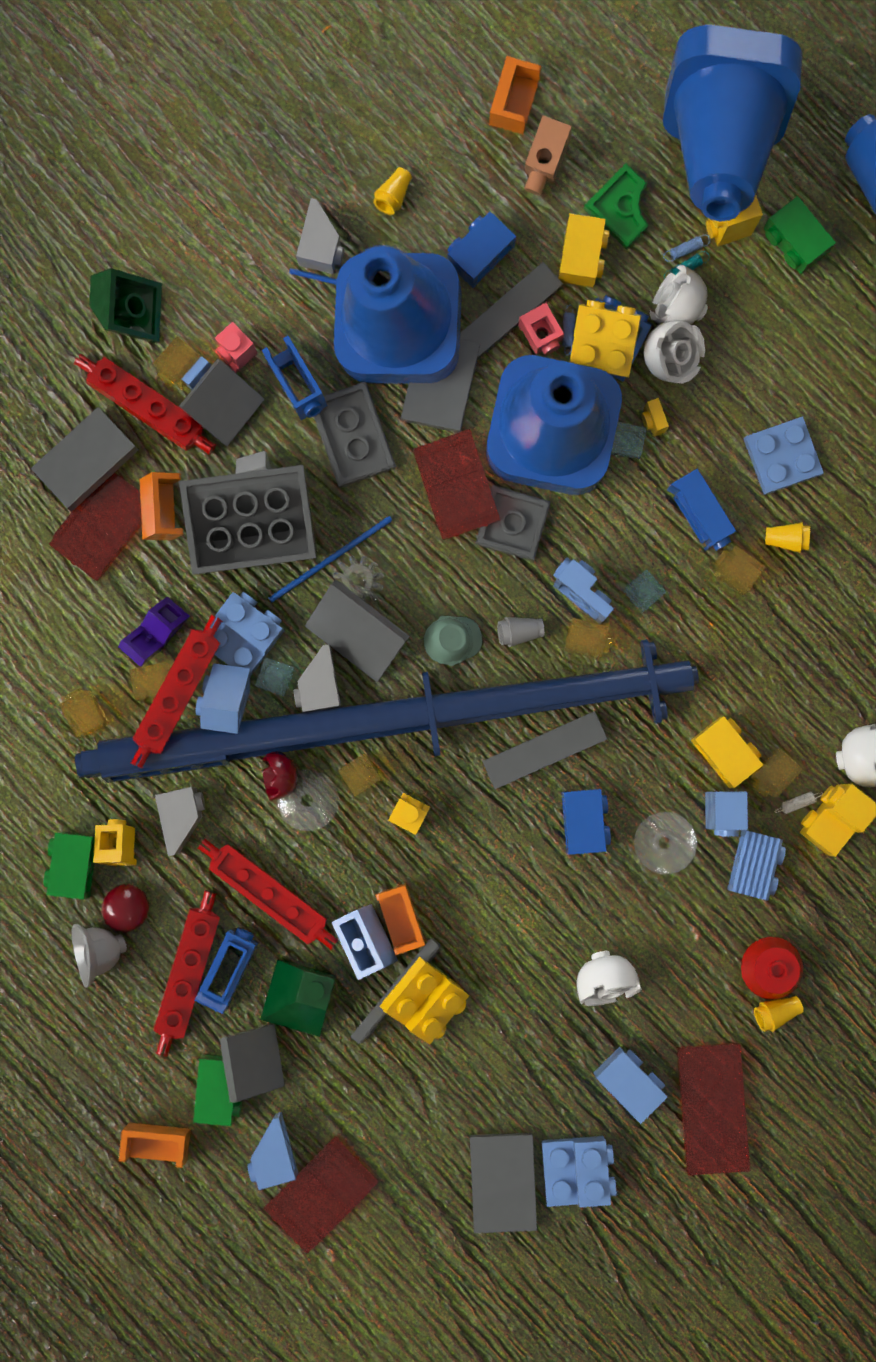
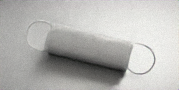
[774,792,823,814]

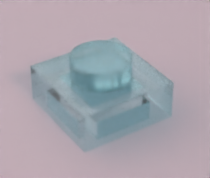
[611,422,647,460]
[622,569,666,613]
[255,657,295,697]

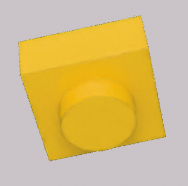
[641,398,669,437]

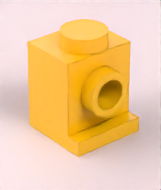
[388,793,430,835]
[93,819,137,866]

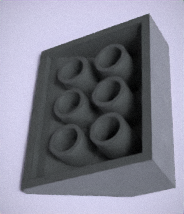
[179,465,318,575]

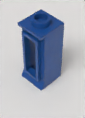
[262,336,328,420]
[667,468,736,551]
[194,927,259,1014]

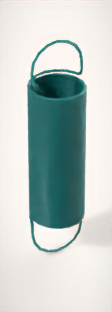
[664,251,709,278]

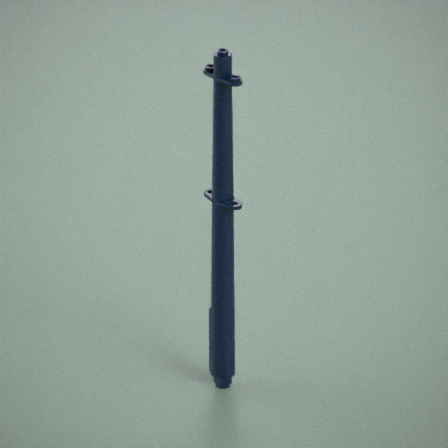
[75,639,699,783]

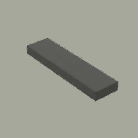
[460,262,563,359]
[482,711,607,789]
[350,938,442,1044]

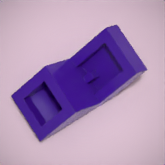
[118,597,190,667]

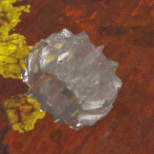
[332,556,384,603]

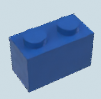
[447,211,516,288]
[561,789,611,855]

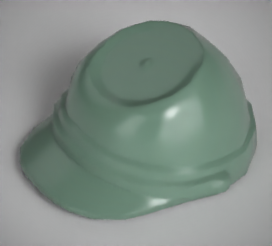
[424,616,482,667]

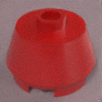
[741,937,803,999]

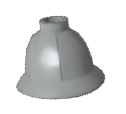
[71,924,127,988]

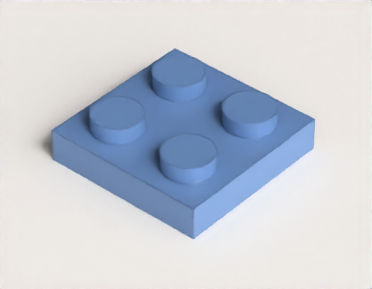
[744,416,824,495]

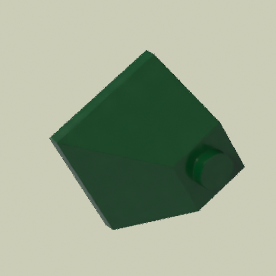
[89,268,162,343]
[260,959,337,1037]

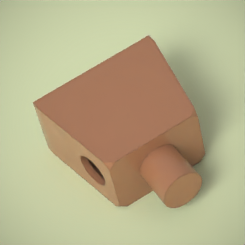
[524,115,572,196]

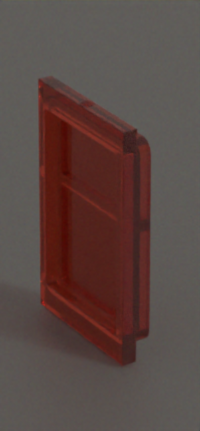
[413,429,501,540]
[49,472,142,582]
[263,1136,379,1254]

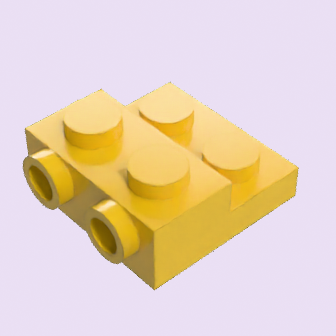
[569,300,642,377]
[380,957,469,1045]

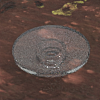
[277,770,339,831]
[634,812,697,874]

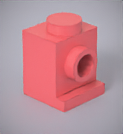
[518,303,564,356]
[214,322,257,373]

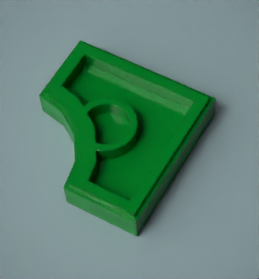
[583,163,649,249]

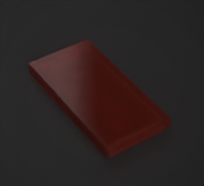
[677,1043,750,1175]

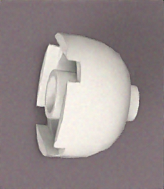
[650,265,708,325]
[644,320,705,384]
[836,724,876,787]
[576,951,642,1006]

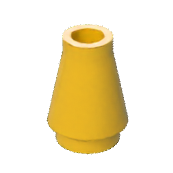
[373,167,412,215]
[765,522,810,553]
[754,995,804,1032]

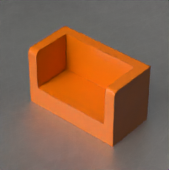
[489,56,541,134]
[140,472,184,541]
[375,883,425,955]
[119,1123,191,1168]

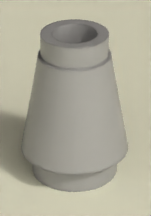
[497,617,544,647]

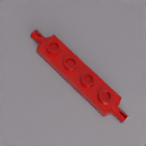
[74,354,216,455]
[130,615,223,769]
[197,838,339,950]
[153,890,220,1057]

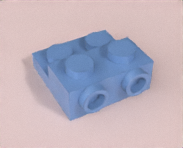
[553,557,614,624]
[211,592,285,676]
[541,1136,616,1208]

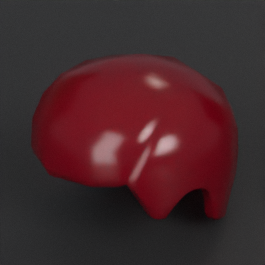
[262,751,297,802]
[101,884,150,933]

